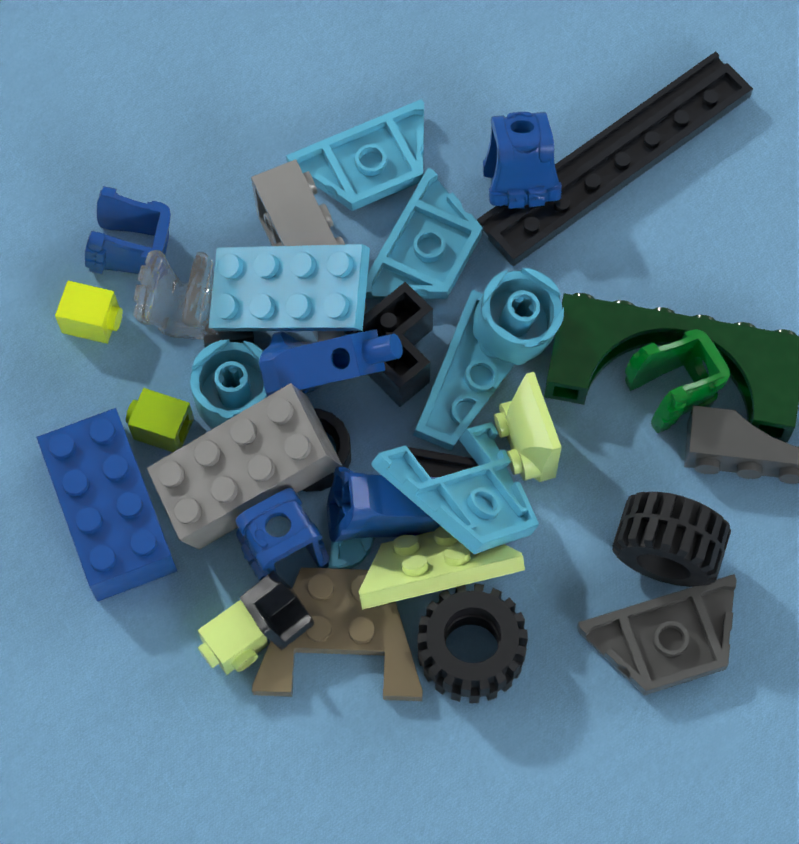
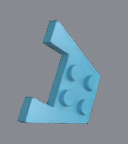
[371,422,539,554]

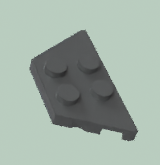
[577,574,737,695]

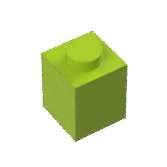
[126,388,194,452]

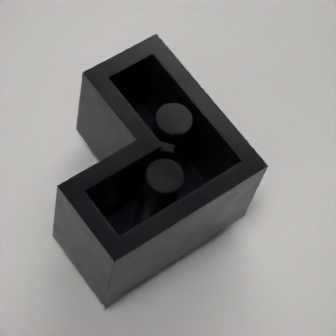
[344,282,433,407]

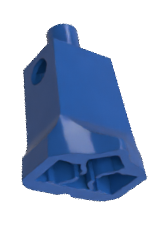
[259,329,402,396]
[326,467,440,542]

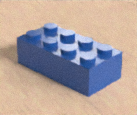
[36,408,178,602]

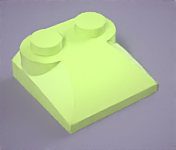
[494,372,562,482]

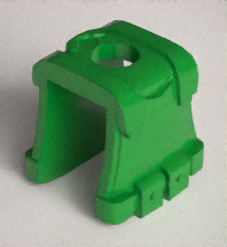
[625,329,730,433]

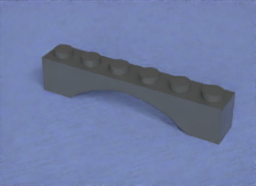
[684,406,799,484]

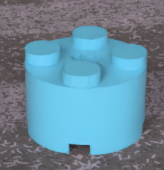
[473,268,564,365]
[190,339,268,429]

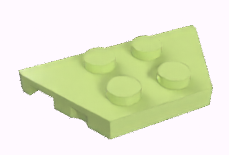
[358,526,525,610]

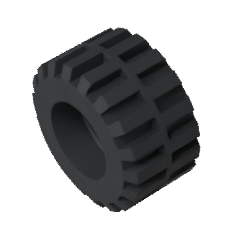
[612,492,731,587]
[418,584,528,703]

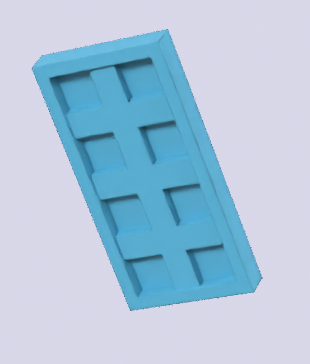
[209,244,370,331]

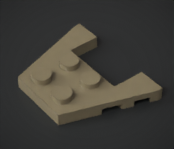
[252,567,423,701]

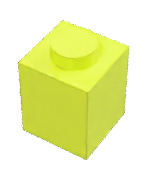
[55,280,123,344]

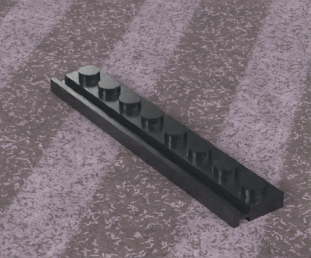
[477,51,753,266]

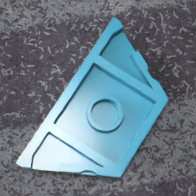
[286,99,424,211]
[365,168,483,299]

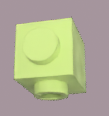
[197,600,269,675]

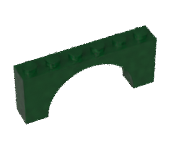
[544,293,799,443]

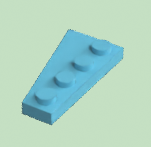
[413,290,521,451]

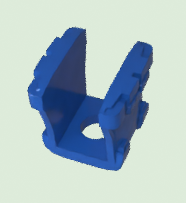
[483,112,562,209]
[85,186,171,281]
[235,488,330,581]

